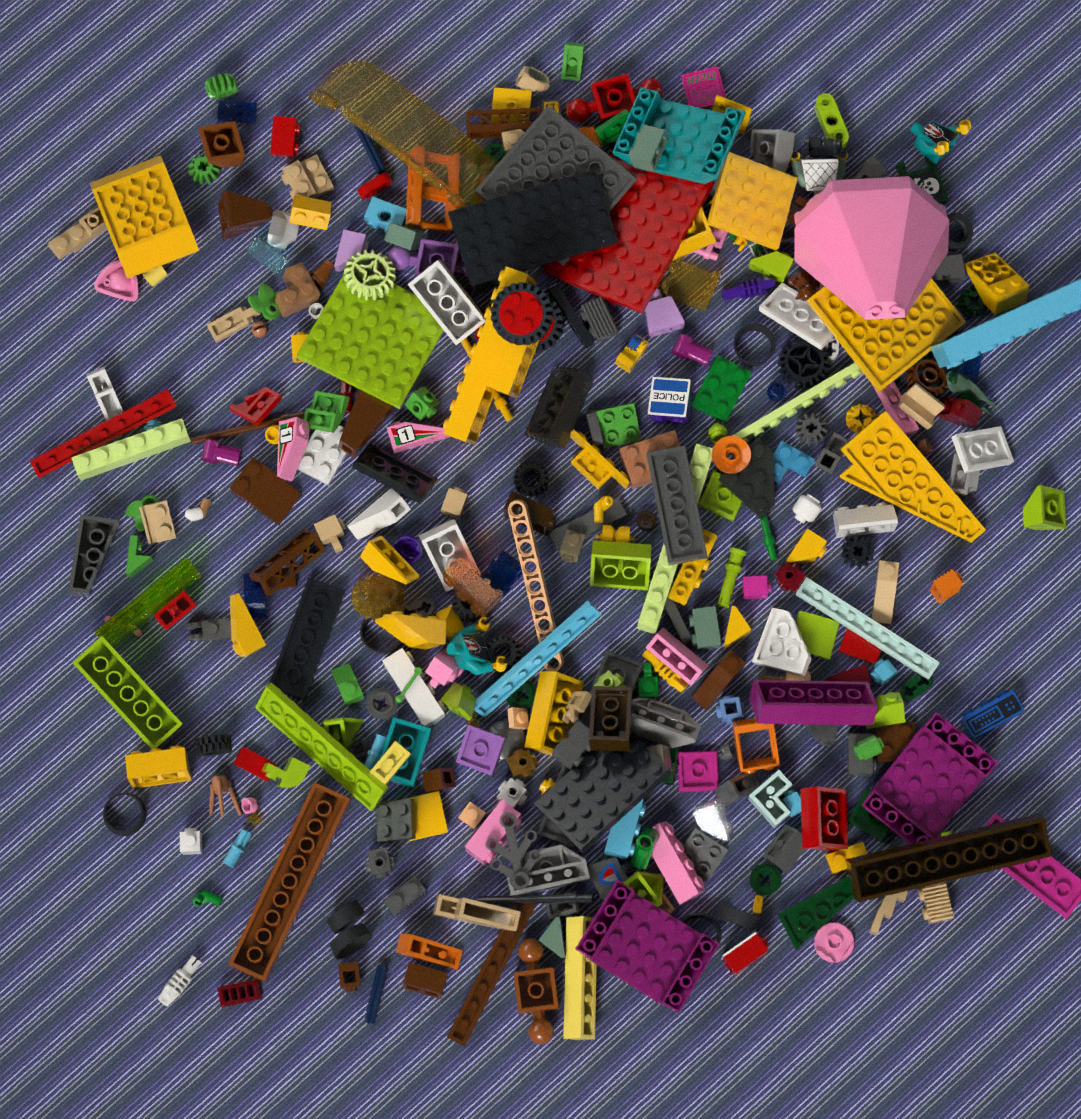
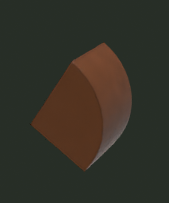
[422,768,456,792]

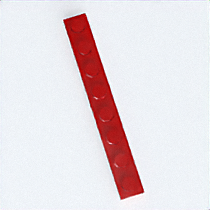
[29,388,177,478]

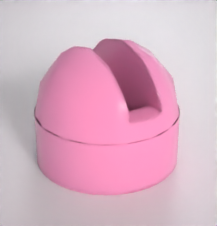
[241,797,259,814]

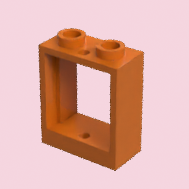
[732,718,780,774]

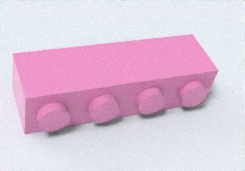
[645,821,706,904]

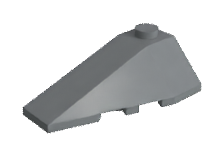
[750,129,795,173]

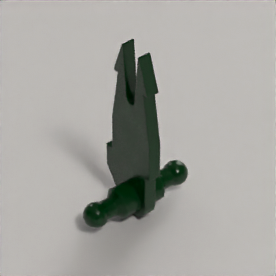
[946,369,997,415]

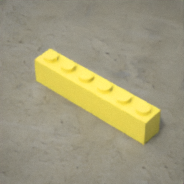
[564,916,597,1040]

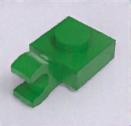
[638,663,659,698]

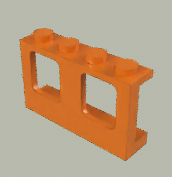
[405,147,460,233]

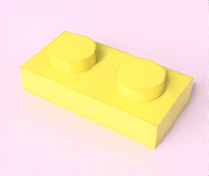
[370,741,411,785]

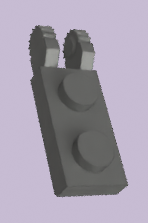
[186,618,231,642]

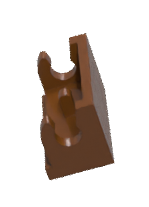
[403,962,448,999]

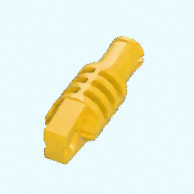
[642,649,689,692]

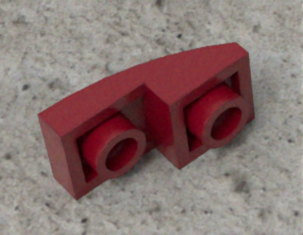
[826,664,873,684]

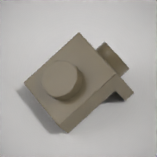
[559,529,585,563]

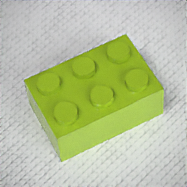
[589,540,652,590]

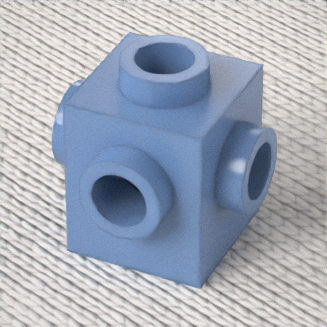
[716,695,745,725]

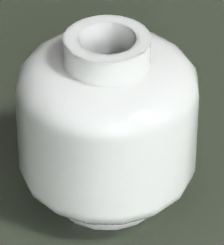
[792,494,822,523]

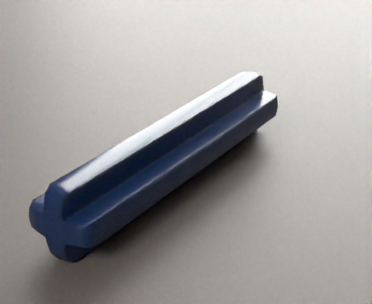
[355,122,386,174]
[364,965,388,1024]

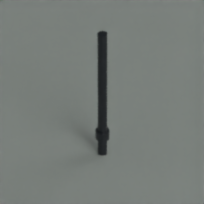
[478,892,594,905]

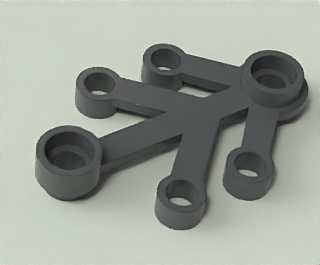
[485,812,541,890]

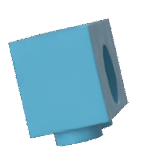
[364,197,406,233]

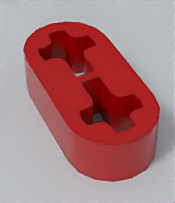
[357,172,393,200]

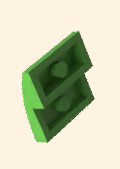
[303,391,350,433]

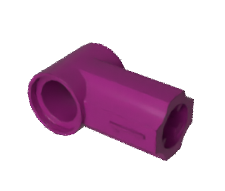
[671,334,713,366]
[201,440,242,466]

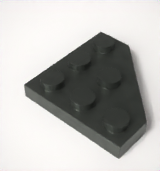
[718,437,775,520]

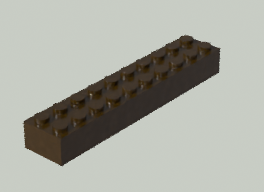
[845,814,1052,903]

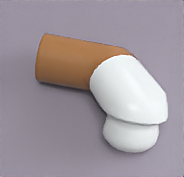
[185,498,212,521]

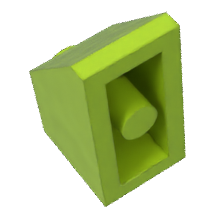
[748,251,794,284]
[440,682,476,721]
[865,692,905,729]

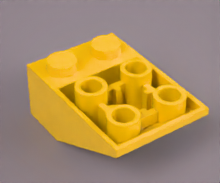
[964,252,1029,315]
[375,611,446,650]

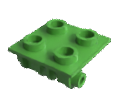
[596,403,641,448]

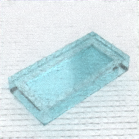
[247,236,288,274]

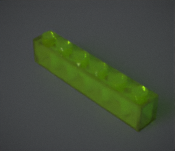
[94,558,201,648]

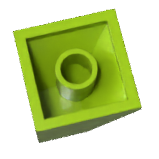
[1023,485,1067,530]

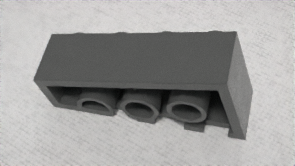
[68,514,119,598]

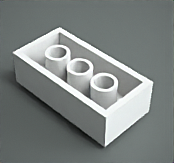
[408,259,486,345]

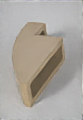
[432,894,521,932]

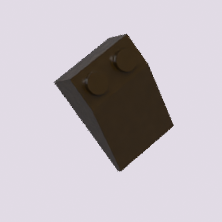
[589,686,632,751]

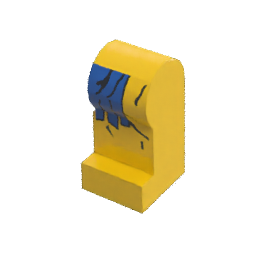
[616,334,649,374]

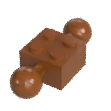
[513,938,559,1045]

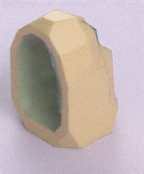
[516,66,550,92]

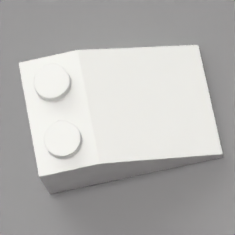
[419,519,481,592]

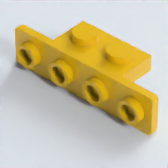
[570,429,630,490]
[668,528,717,605]

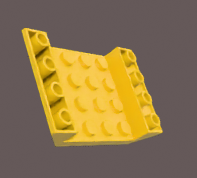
[90,155,199,279]

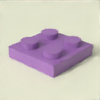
[456,724,506,776]

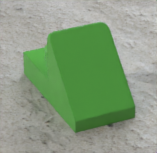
[561,41,584,81]
[126,535,153,578]

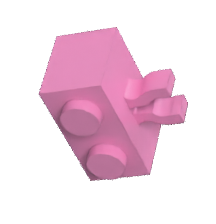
[425,648,465,688]

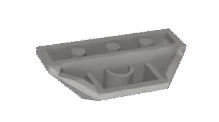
[631,697,701,748]
[507,845,590,896]

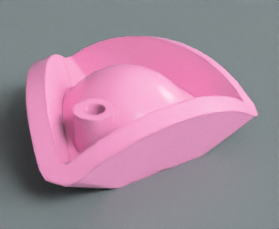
[94,259,138,302]

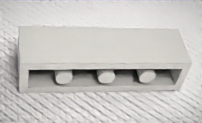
[382,648,446,727]

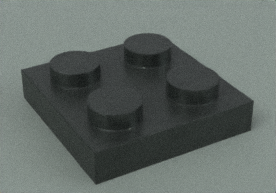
[376,798,416,843]

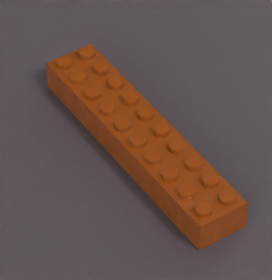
[228,782,352,983]

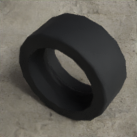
[947,213,973,251]
[326,900,365,934]

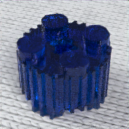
[480,551,523,596]

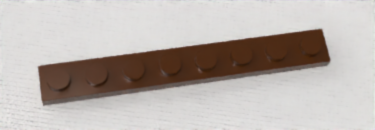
[447,895,537,1047]

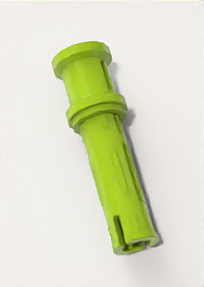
[717,548,747,608]

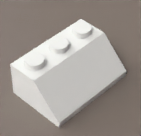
[833,502,898,538]

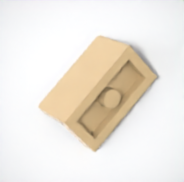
[898,383,945,430]

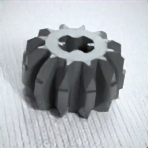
[794,413,828,447]

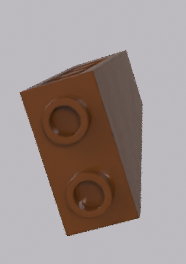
[338,390,395,458]

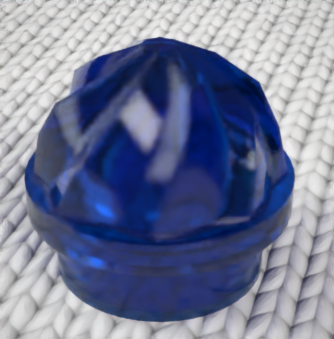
[766,382,786,402]

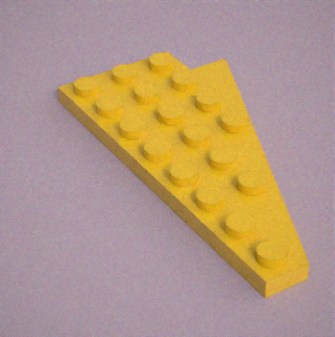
[839,411,986,543]

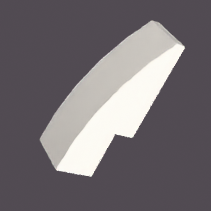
[86,367,123,420]

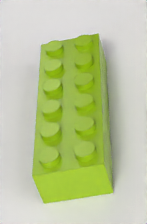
[72,635,182,749]

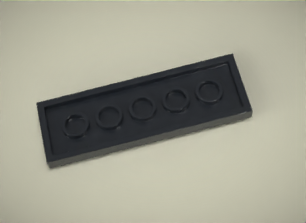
[269,577,346,701]

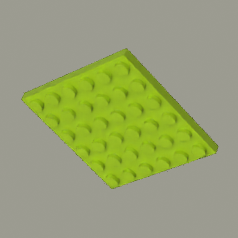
[297,273,444,409]

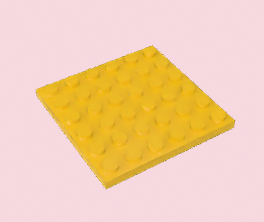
[807,278,966,392]

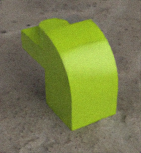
[262,757,310,788]

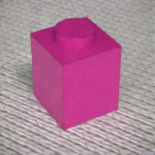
[742,576,771,600]

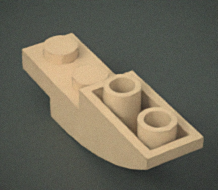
[48,207,107,260]

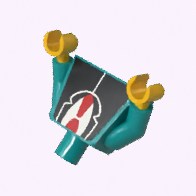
[910,120,971,164]
[447,616,507,675]

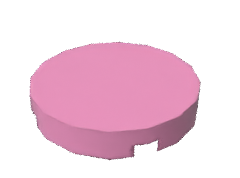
[814,923,854,963]

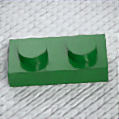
[594,109,629,147]

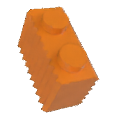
[929,569,963,604]

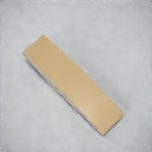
[869,891,908,935]

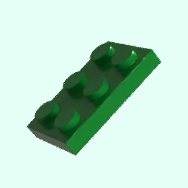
[692,355,752,424]

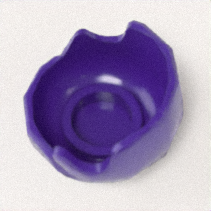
[394,536,423,566]

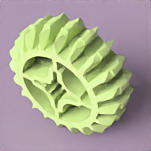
[344,249,396,301]

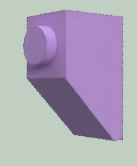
[334,230,369,272]

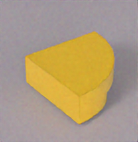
[752,895,763,916]

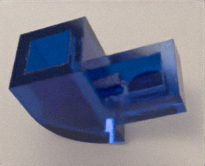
[243,574,267,619]

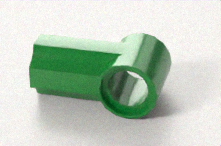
[631,827,659,869]

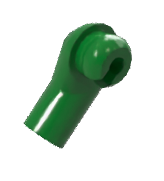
[192,890,223,907]

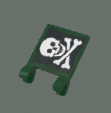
[896,156,948,204]

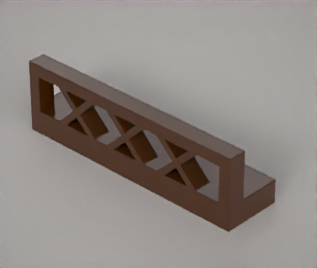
[466,107,542,139]
[249,529,325,596]

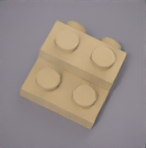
[281,154,334,199]

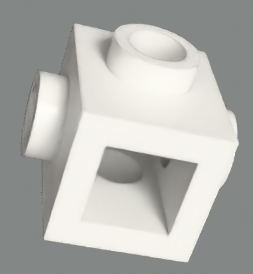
[497,778,528,809]

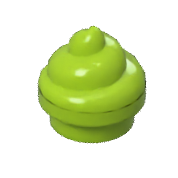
[708,423,728,443]

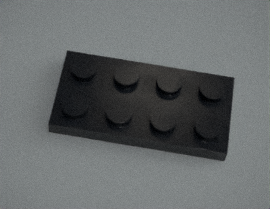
[352,443,438,503]

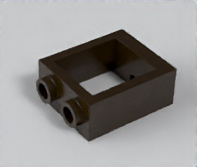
[503,491,557,536]

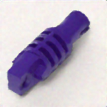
[721,277,775,301]

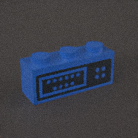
[959,690,1025,741]

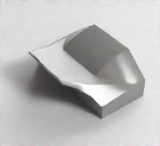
[267,209,300,251]
[948,454,980,496]

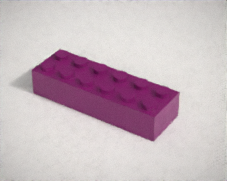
[749,680,878,726]

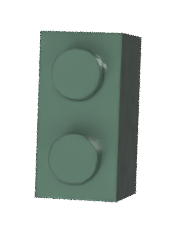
[629,125,669,172]
[688,606,721,651]

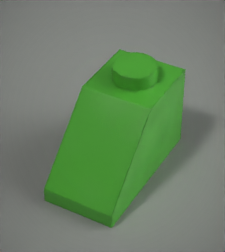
[331,663,365,707]

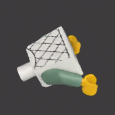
[789,152,848,196]

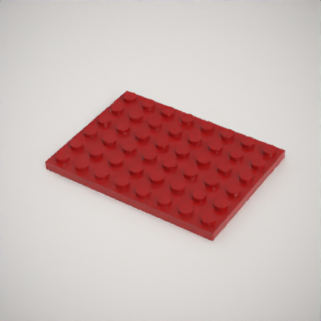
[543,146,715,314]

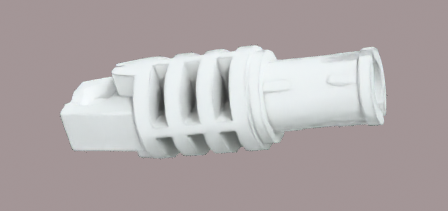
[158,955,202,1006]

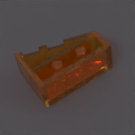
[443,556,503,618]

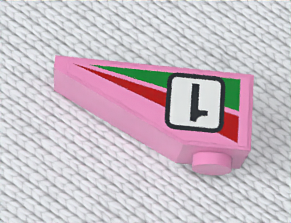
[277,417,310,482]
[387,421,450,454]

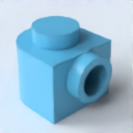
[870,659,898,686]
[781,789,801,818]

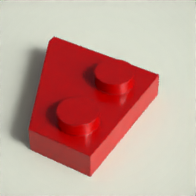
[229,387,282,426]

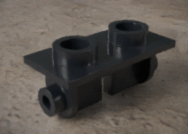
[803,137,845,159]

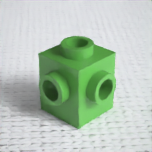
[404,386,440,421]

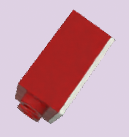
[721,932,769,976]

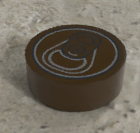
[636,511,656,531]

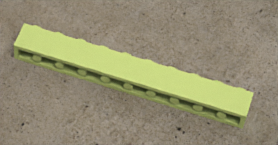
[637,443,713,635]

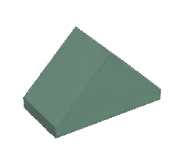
[384,222,424,250]
[538,917,565,959]

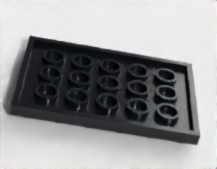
[534,733,672,853]

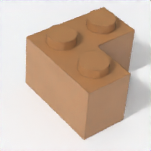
[275,262,320,318]

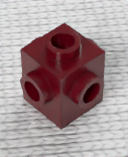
[775,563,807,594]

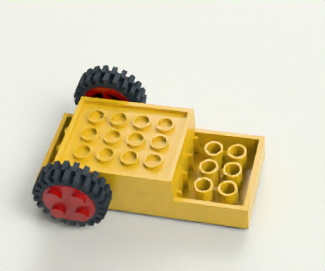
[442,266,564,445]

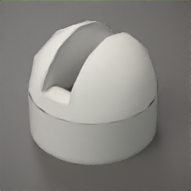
[309,303,324,319]

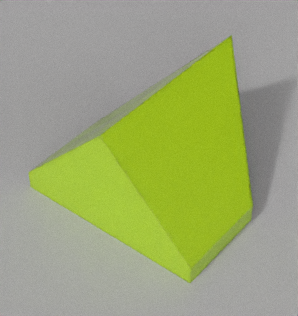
[323,718,364,751]
[623,871,664,907]

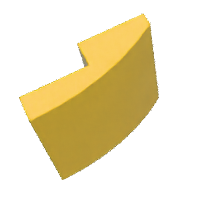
[406,791,448,841]

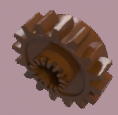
[905,357,948,398]

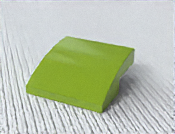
[796,611,839,660]

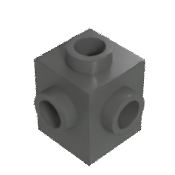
[365,847,395,879]

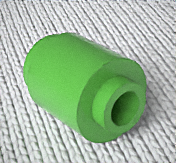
[853,735,884,761]

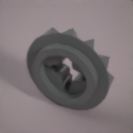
[366,688,398,720]

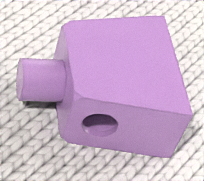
[645,289,685,338]

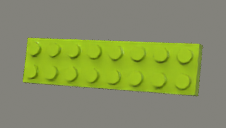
[255,683,388,812]

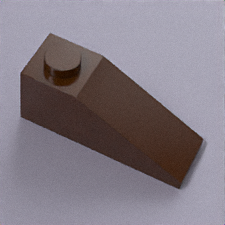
[691,650,746,710]

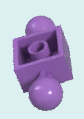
[387,239,469,280]

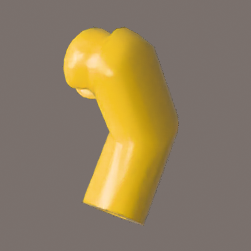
[594,496,613,523]

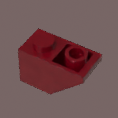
[936,397,983,428]

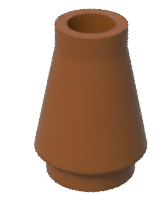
[310,260,335,289]

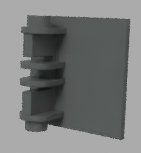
[684,827,728,882]

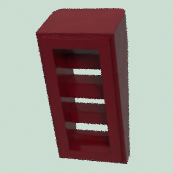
[217,979,262,1008]

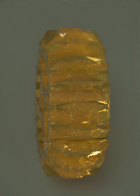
[351,573,404,622]

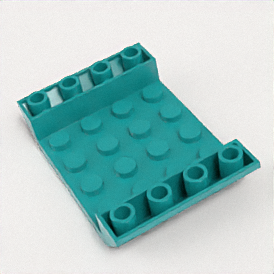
[612,88,746,184]

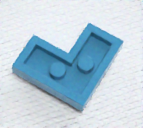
[773,441,815,484]

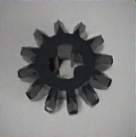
[840,536,874,570]

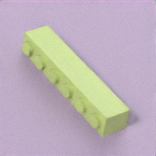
[71,418,191,481]

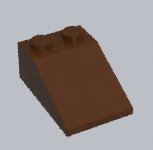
[230,457,302,526]

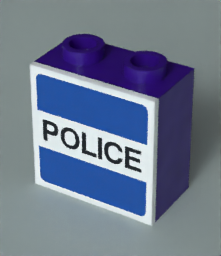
[648,377,694,425]

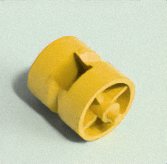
[596,525,635,543]

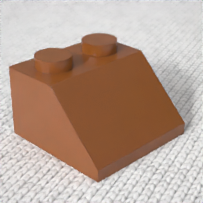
[198,121,245,168]

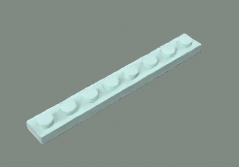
[796,577,940,680]

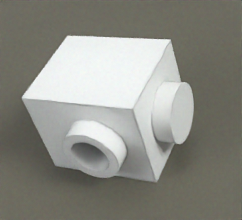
[180,828,203,855]

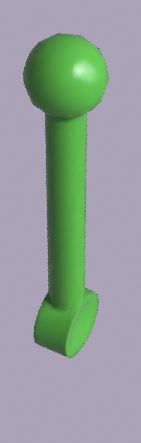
[395,667,422,703]

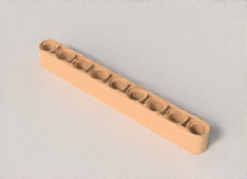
[508,500,564,672]

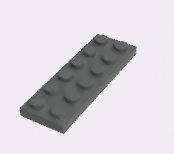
[646,446,708,566]

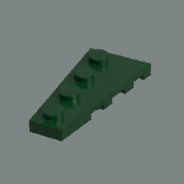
[777,877,853,950]

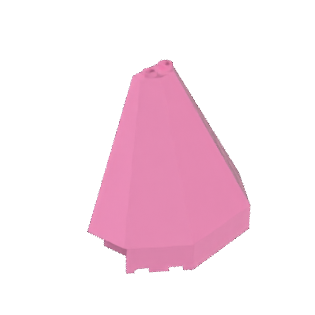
[794,176,949,320]

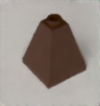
[217,191,273,240]

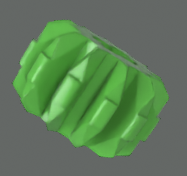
[205,73,238,100]
[188,153,221,185]

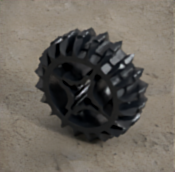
[778,338,830,390]

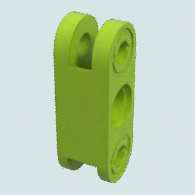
[815,93,849,148]

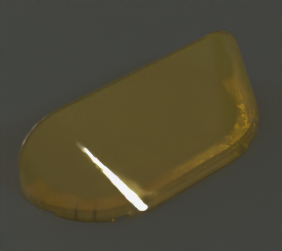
[309,61,499,209]

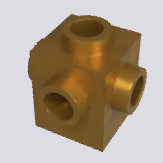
[507,749,538,779]

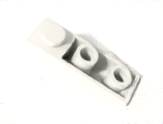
[347,488,411,540]

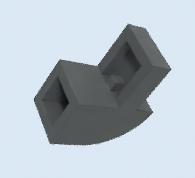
[814,432,849,475]

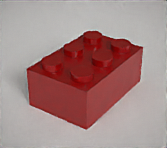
[801,786,848,851]

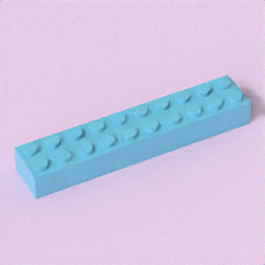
[930,278,1081,369]

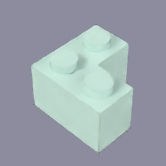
[748,770,792,828]

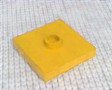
[490,87,532,124]

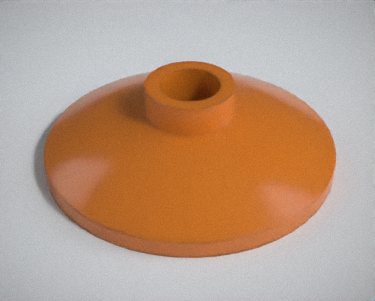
[712,436,751,473]

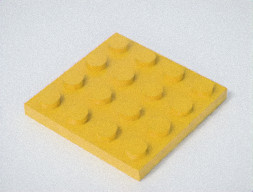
[707,152,798,250]

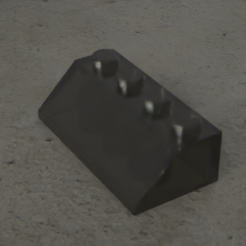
[524,366,594,449]

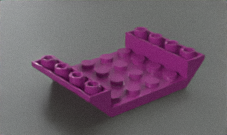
[861,712,999,844]
[575,880,720,1013]

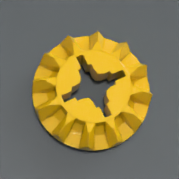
[846,403,877,434]

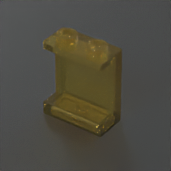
[661,257,721,313]

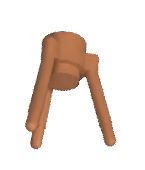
[209,776,242,817]

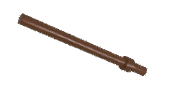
[190,411,305,445]

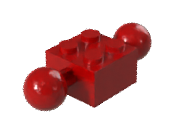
[566,74,663,125]

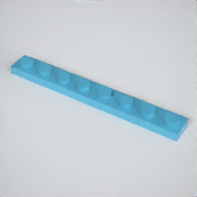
[474,601,602,718]

